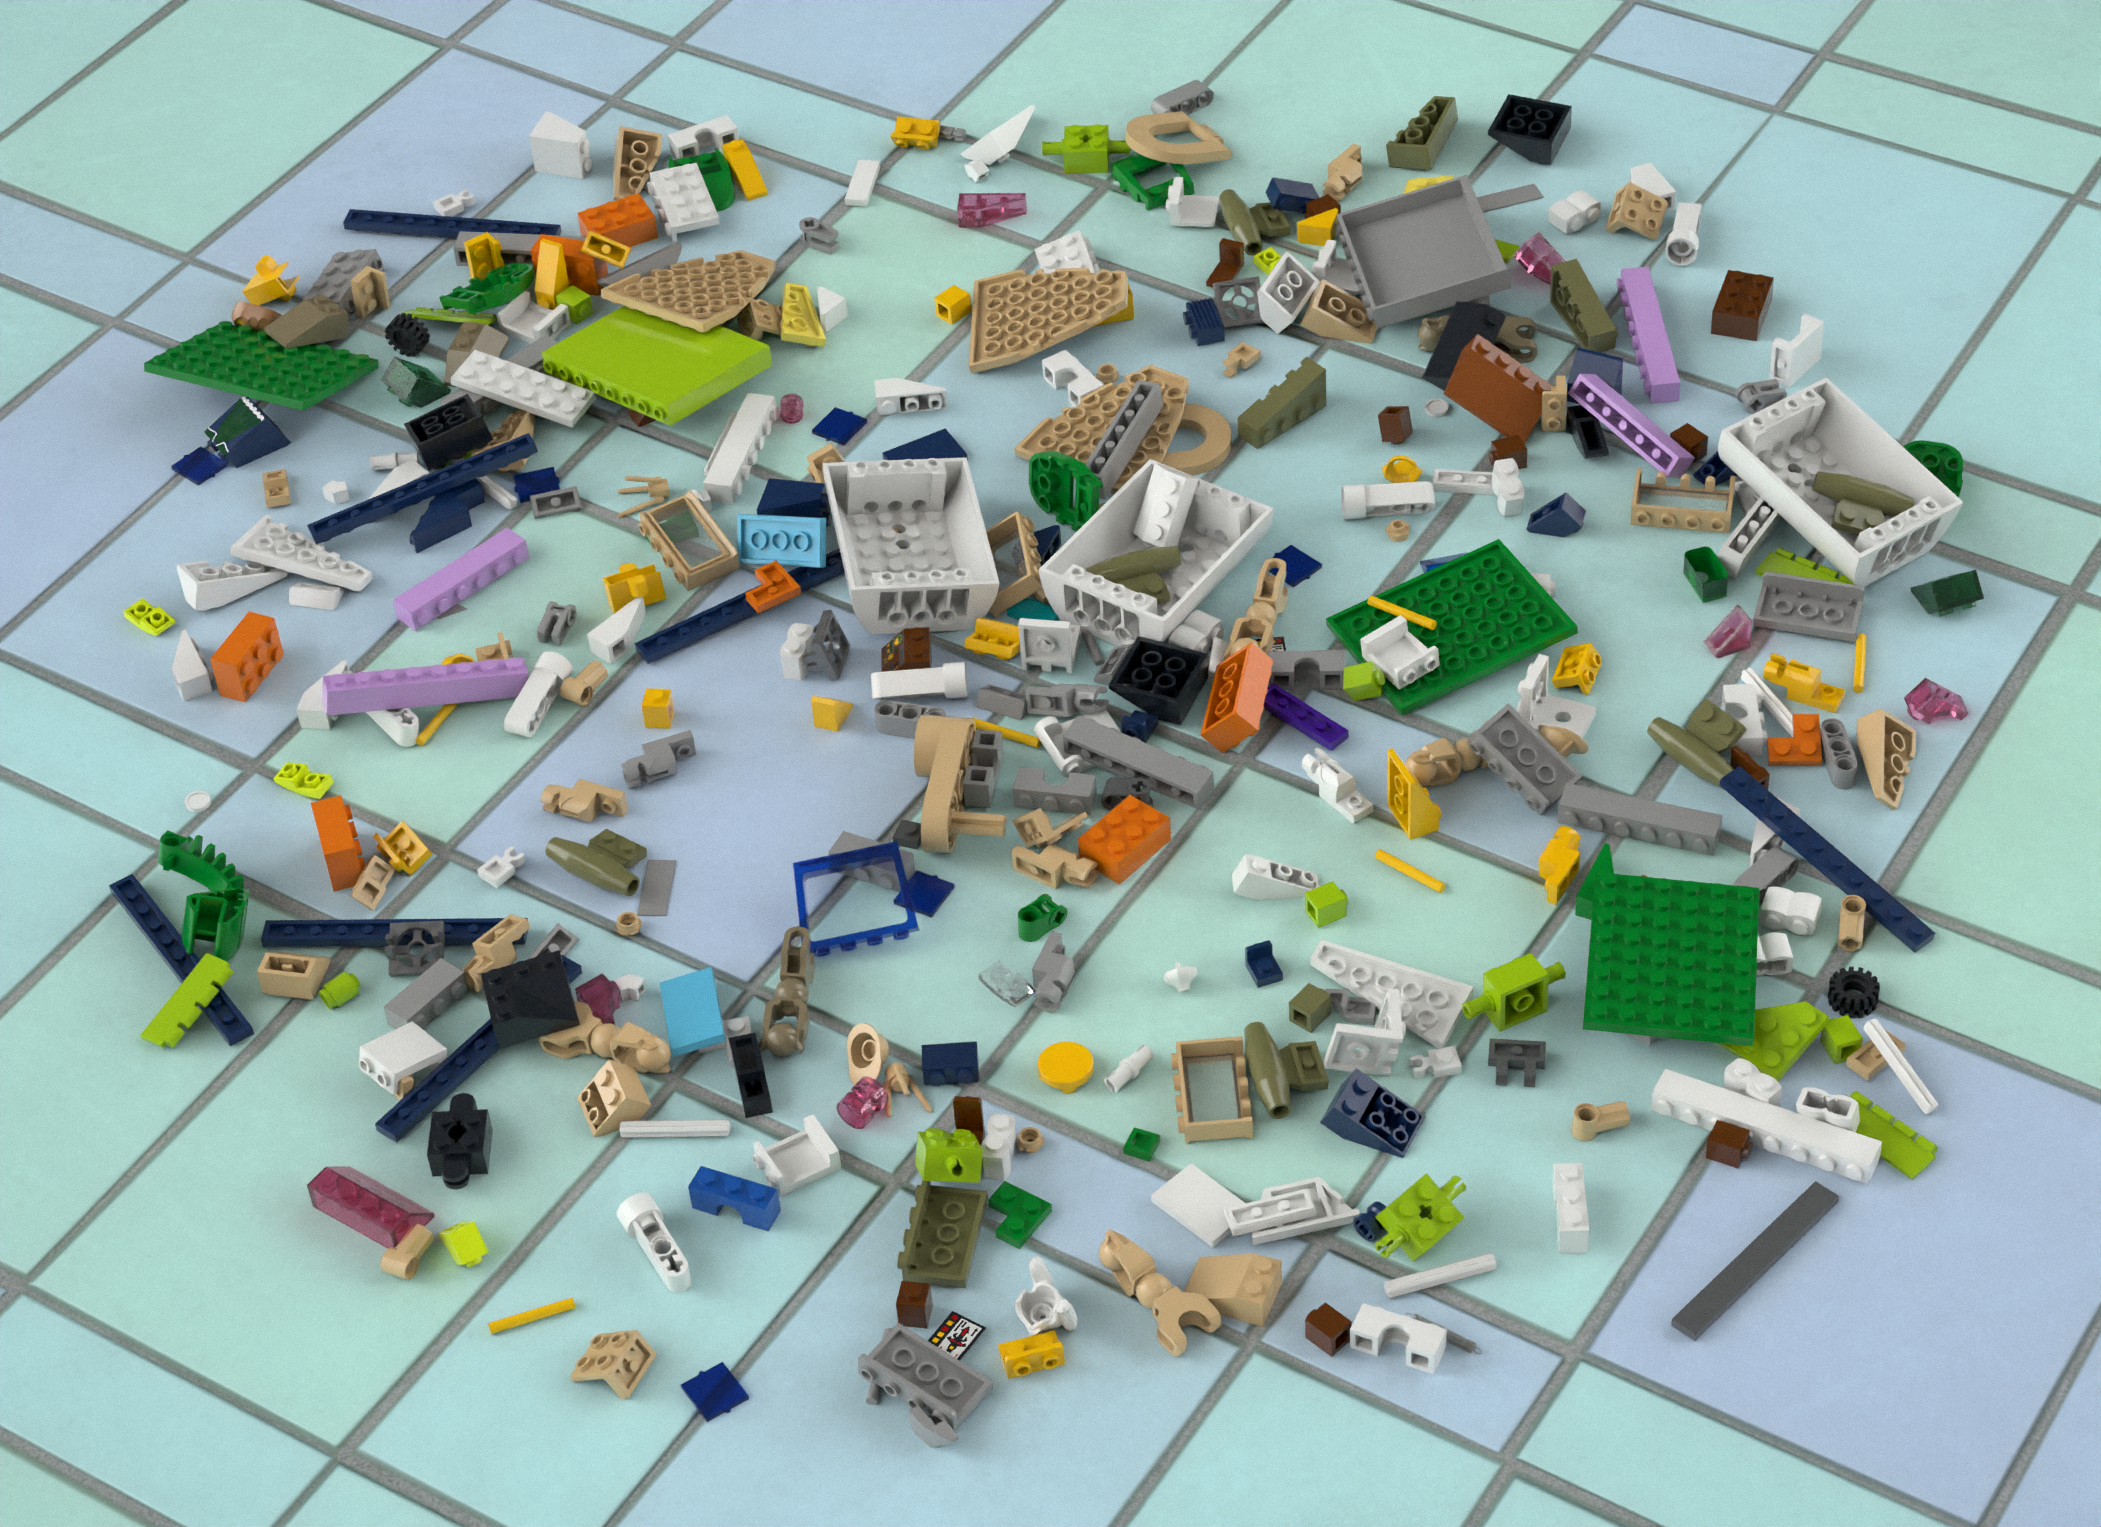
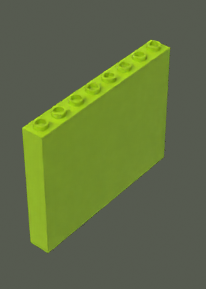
[542,306,772,426]

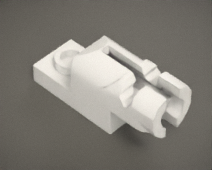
[1302,748,1374,824]

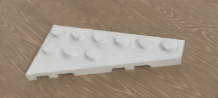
[230,514,372,592]
[1310,940,1473,1049]

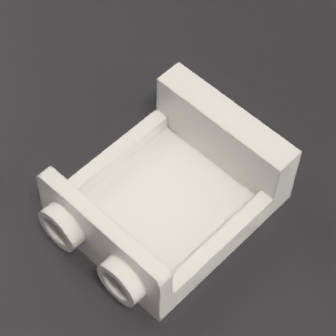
[497,290,571,344]
[1769,314,1824,388]
[1360,615,1440,690]
[359,1021,447,1095]
[752,1114,842,1197]

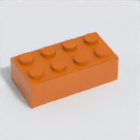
[1200,642,1273,753]

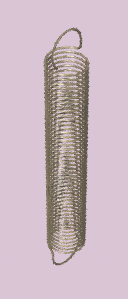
[1405,1313,1482,1354]

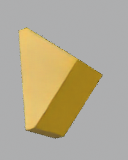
[1297,208,1338,246]
[811,696,853,732]

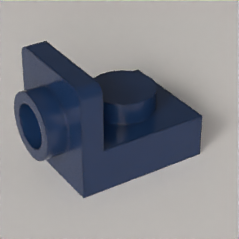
[1121,710,1158,743]
[1245,940,1283,988]

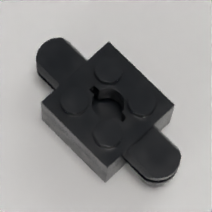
[427,1093,493,1190]

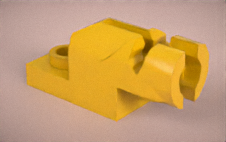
[1763,653,1845,713]
[1538,826,1581,905]

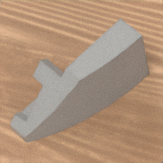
[1325,989,1377,1025]
[909,1405,959,1447]

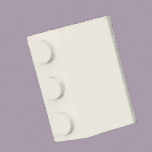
[1257,251,1320,334]
[1133,463,1199,547]

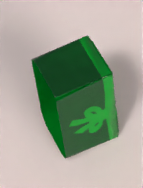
[1683,546,1728,603]

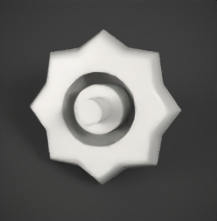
[1163,962,1197,993]

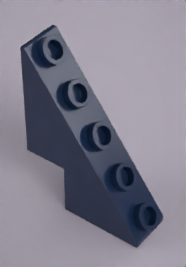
[409,479,485,553]

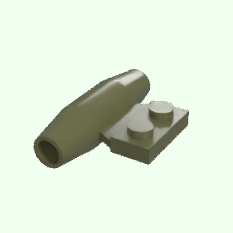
[1219,189,1291,256]
[1812,471,1914,536]
[1086,546,1181,605]
[1647,699,1747,789]
[545,829,647,897]
[1244,1022,1329,1119]

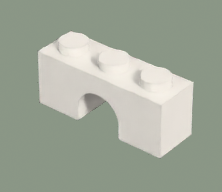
[668,115,739,160]
[1042,350,1104,407]
[1722,684,1767,757]
[1552,1163,1589,1254]
[1350,1303,1447,1374]

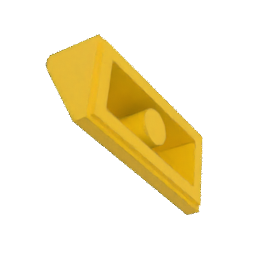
[581,230,631,269]

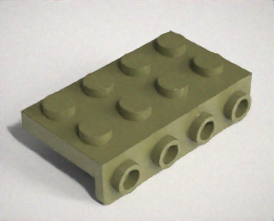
[897,1180,988,1288]

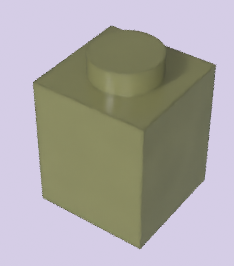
[1289,983,1331,1033]

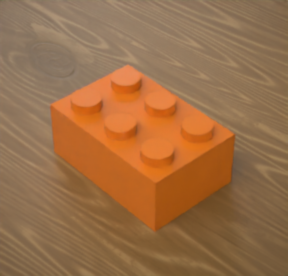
[577,193,658,247]
[531,234,608,296]
[210,612,284,702]
[311,795,365,892]
[1078,795,1171,885]

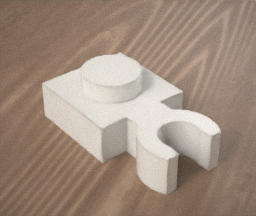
[433,189,476,217]
[477,847,525,888]
[1410,1046,1462,1079]

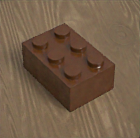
[1711,270,1774,341]

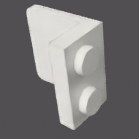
[1166,177,1219,228]
[1312,240,1359,295]

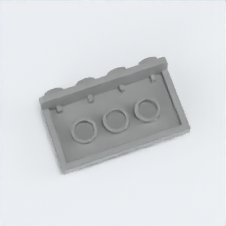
[303,249,384,319]
[1753,572,1865,642]
[1467,703,1583,815]
[858,1323,993,1431]

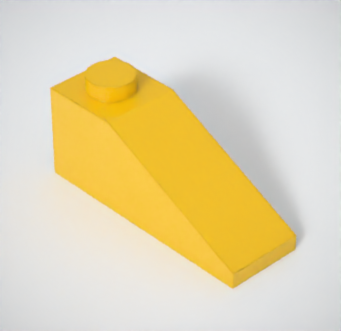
[722,139,768,201]
[535,239,569,310]

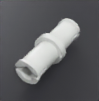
[370,452,420,471]
[1104,1044,1154,1093]

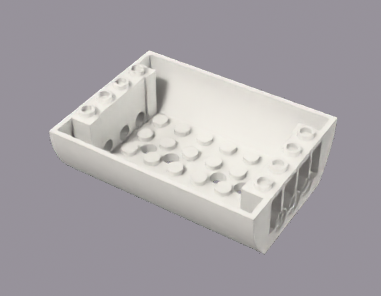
[1718,377,1964,587]
[823,458,1000,634]
[1039,459,1274,646]

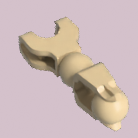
[1224,558,1288,659]
[1405,720,1489,787]
[538,1001,671,1074]
[1098,1229,1222,1357]

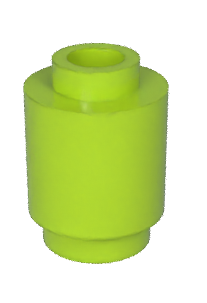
[318,971,361,1009]

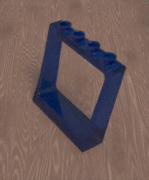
[793,841,920,957]

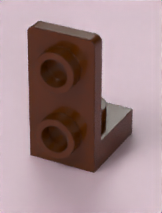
[1206,238,1244,288]
[1730,746,1770,805]
[953,1096,985,1145]

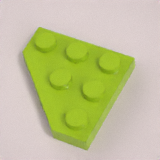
[1718,1001,1830,1082]

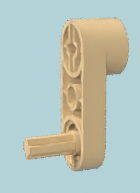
[914,715,1007,854]

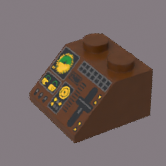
[881,627,932,672]

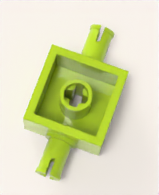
[1042,124,1131,174]
[1462,953,1566,1032]
[915,1128,983,1183]
[1375,1173,1466,1261]

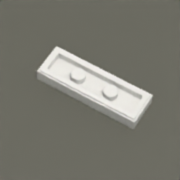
[845,160,880,207]
[1432,469,1496,495]
[1225,1188,1316,1236]

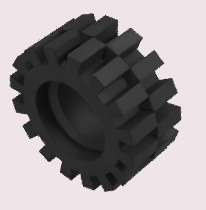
[385,313,430,357]
[1828,967,1880,1018]

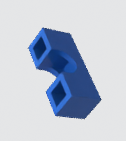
[688,1166,781,1232]

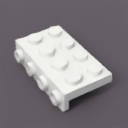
[647,163,720,243]
[1034,230,1100,274]

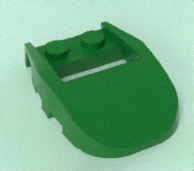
[668,148,735,212]
[1111,152,1195,211]
[439,263,535,314]
[1903,440,1963,498]
[1029,451,1103,532]

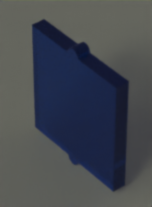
[812,407,867,445]
[171,446,228,486]
[513,467,560,503]
[1269,545,1322,588]
[893,870,955,918]
[681,1362,749,1422]

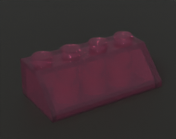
[307,1166,435,1248]

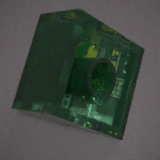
[381,356,451,408]
[1910,570,1984,617]

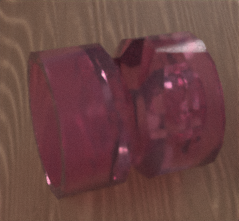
[836,1077,889,1129]

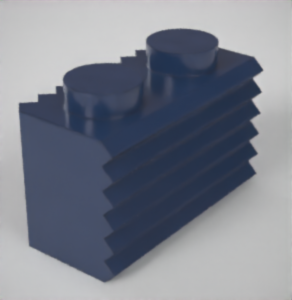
[1265,177,1320,214]
[1183,297,1225,346]
[921,1041,979,1086]

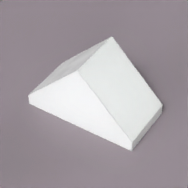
[817,287,848,333]

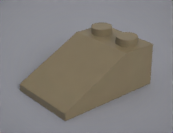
[264,295,348,349]

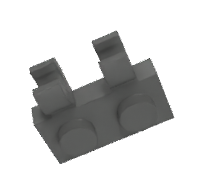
[1488,1038,1546,1087]

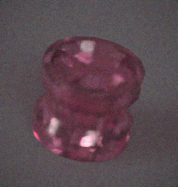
[780,394,804,424]

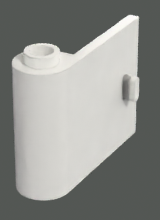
[1034,710,1122,777]

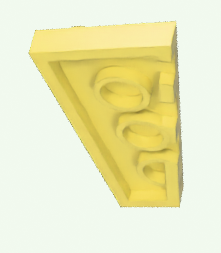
[781,282,826,347]

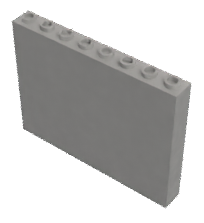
[1335,175,1512,329]

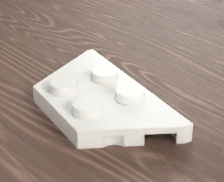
[1252,1177,1360,1245]

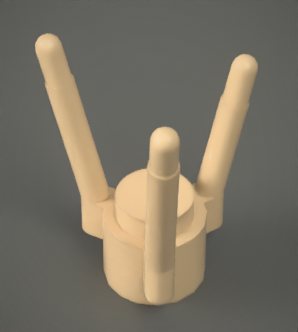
[618,476,669,518]
[883,1062,932,1117]

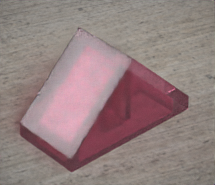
[1703,605,1752,658]

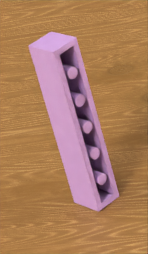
[1568,374,1695,478]
[393,527,529,631]

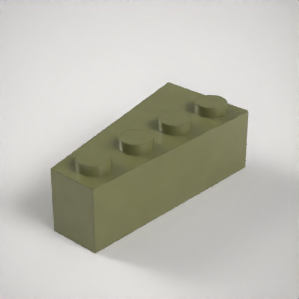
[1386,96,1458,170]
[1550,258,1618,353]
[1237,357,1326,449]

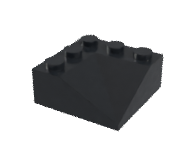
[1488,94,1572,165]
[404,394,493,470]
[1109,636,1209,725]
[481,950,580,1049]

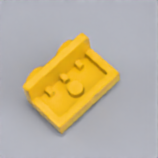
[964,617,1020,660]
[373,820,433,876]

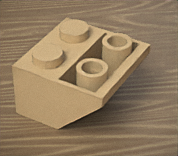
[257,951,331,1000]
[577,1059,651,1137]

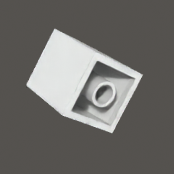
[529,111,592,179]

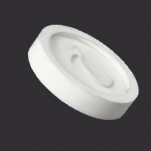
[1425,399,1449,417]
[184,791,211,812]

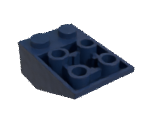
[1320,1068,1426,1158]

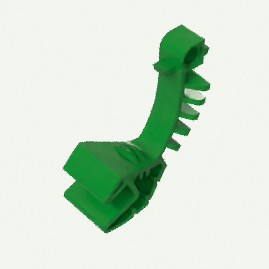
[158,830,250,962]

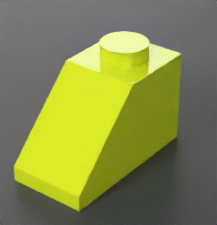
[438,1221,488,1268]

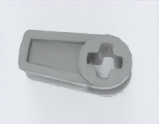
[799,217,840,255]
[1736,379,1787,414]
[537,601,577,646]

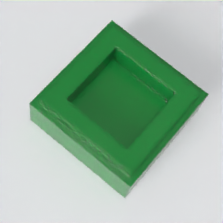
[1123,1127,1160,1162]

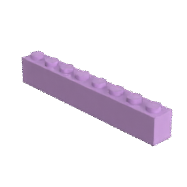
[1616,267,1680,404]
[322,658,529,715]

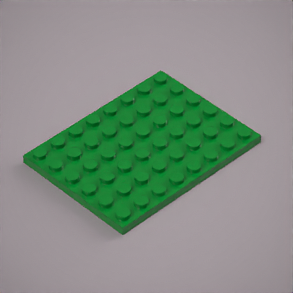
[144,321,378,411]
[1326,539,1578,716]
[1583,872,1759,1047]

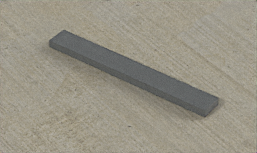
[1671,1181,1839,1341]

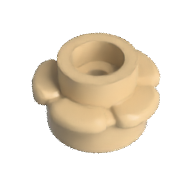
[1096,364,1119,385]
[1386,520,1410,542]
[615,912,642,936]
[1017,1127,1044,1153]

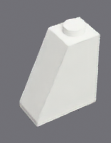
[1630,162,1676,212]

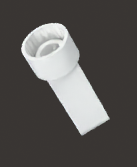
[1665,202,1702,266]
[1341,481,1436,520]
[504,651,573,738]
[871,662,968,700]
[362,670,419,747]
[617,1193,691,1293]

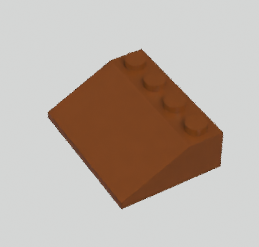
[1444,334,1553,444]

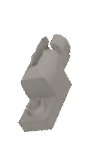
[1025,684,1109,717]
[621,730,696,789]
[1032,931,1075,1013]

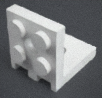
[1018,618,1082,673]
[1517,654,1596,739]
[1324,988,1406,1076]

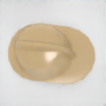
[1538,724,1588,758]
[847,1023,889,1089]

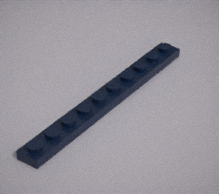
[343,209,562,238]
[307,433,538,545]
[635,548,845,664]
[1719,766,1935,953]
[109,874,254,1046]
[261,918,528,947]
[375,955,582,1143]

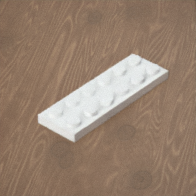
[451,350,596,428]

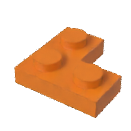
[745,560,801,614]
[1767,714,1822,766]

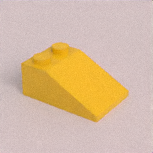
[1387,748,1441,840]

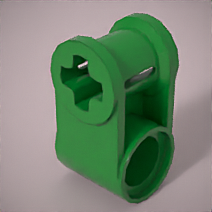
[1018,894,1068,942]

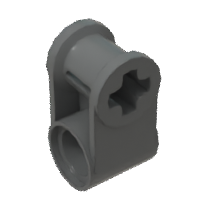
[1101,777,1153,811]

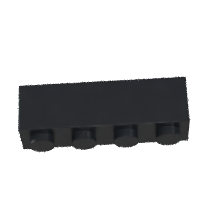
[1422,302,1506,391]

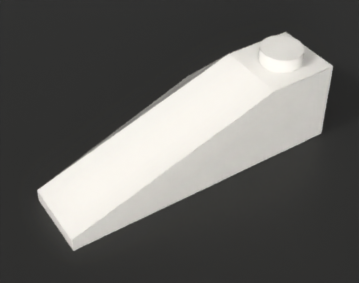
[961,104,1035,165]
[177,561,288,611]

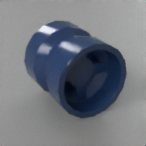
[1353,1201,1386,1242]

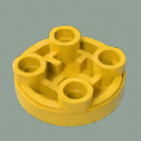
[1038,1042,1094,1094]

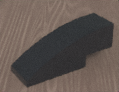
[1566,405,1609,459]
[728,1033,773,1118]

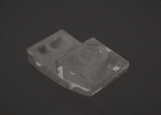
[978,960,1036,1007]

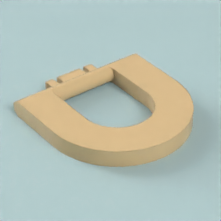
[1125,111,1232,164]
[1161,403,1232,476]

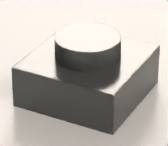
[892,819,921,850]

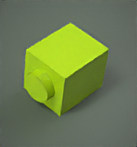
[556,285,594,324]
[1343,661,1385,701]
[1305,881,1348,928]
[1820,1015,1863,1065]

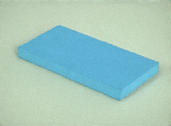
[737,514,826,568]
[660,967,726,1057]

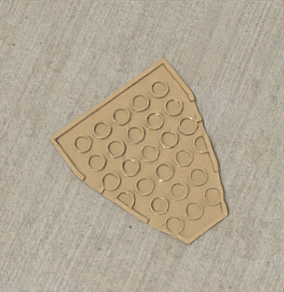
[601,250,776,332]
[969,268,1128,373]
[1014,365,1190,494]

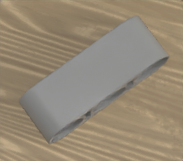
[1151,80,1214,115]
[874,700,946,739]
[1820,718,1857,790]
[1733,846,1800,906]

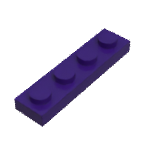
[1263,683,1349,751]

